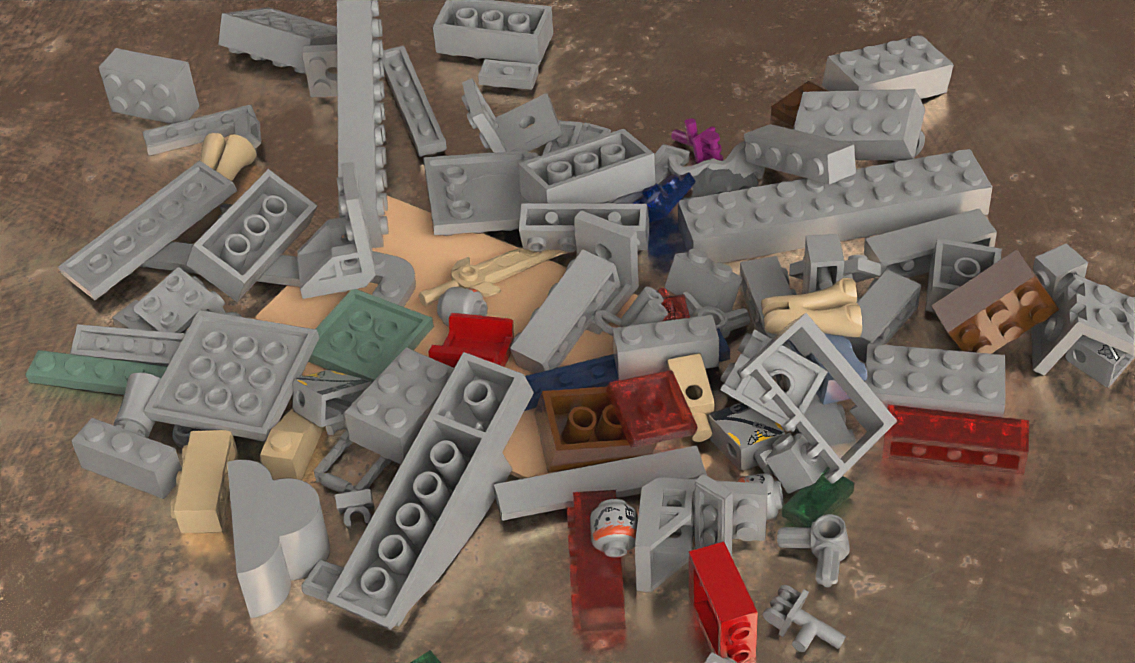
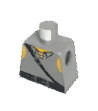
[293,370,371,427]
[709,402,785,475]

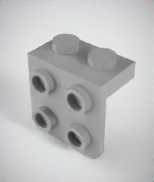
[134,267,226,333]

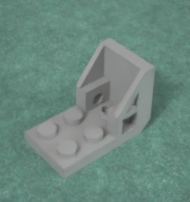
[297,162,376,299]
[635,477,768,592]

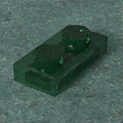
[782,467,855,528]

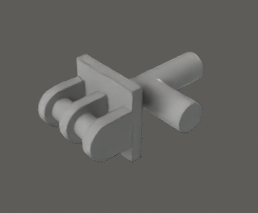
[763,585,846,652]

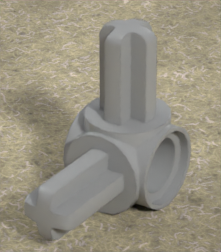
[675,292,751,338]
[777,514,850,587]

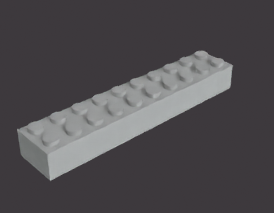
[337,0,389,248]
[678,149,992,263]

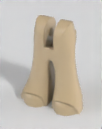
[201,133,256,206]
[761,278,862,338]

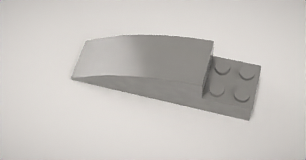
[327,352,534,630]

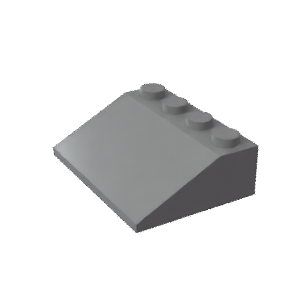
[218,7,337,74]

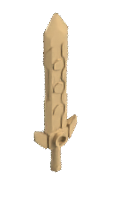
[419,247,569,307]

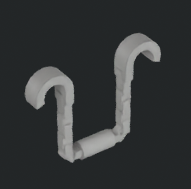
[314,420,392,494]

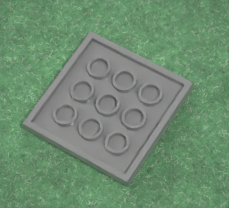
[143,310,319,442]

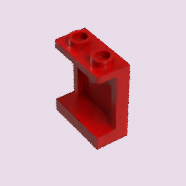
[428,313,514,368]

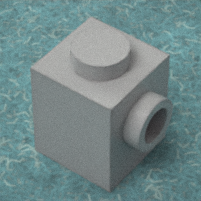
[765,433,828,494]

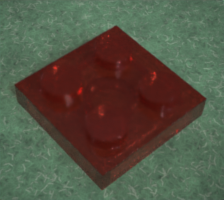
[606,370,698,448]

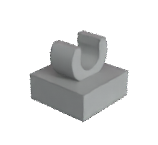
[335,489,374,528]

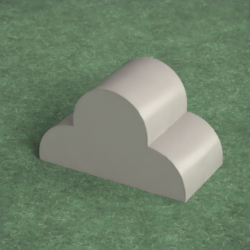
[227,460,330,618]

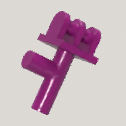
[671,118,724,164]

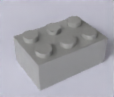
[99,48,199,124]
[344,348,454,464]

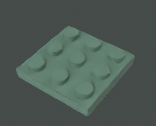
[308,289,434,384]

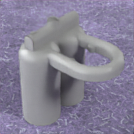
[594,287,668,336]

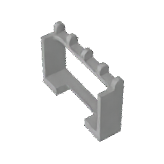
[737,313,897,484]

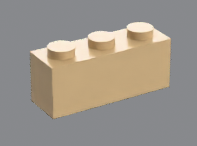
[170,430,238,533]

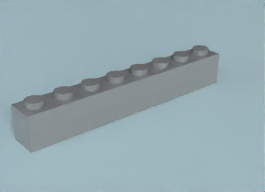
[740,256,856,469]

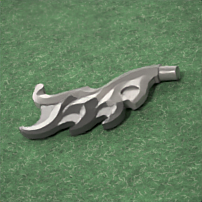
[667,141,765,200]

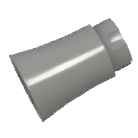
[114,372,161,438]

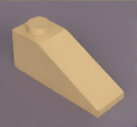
[260,408,324,480]

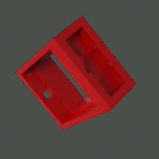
[688,541,758,663]

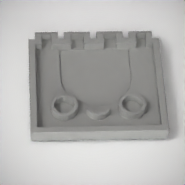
[424,150,539,236]

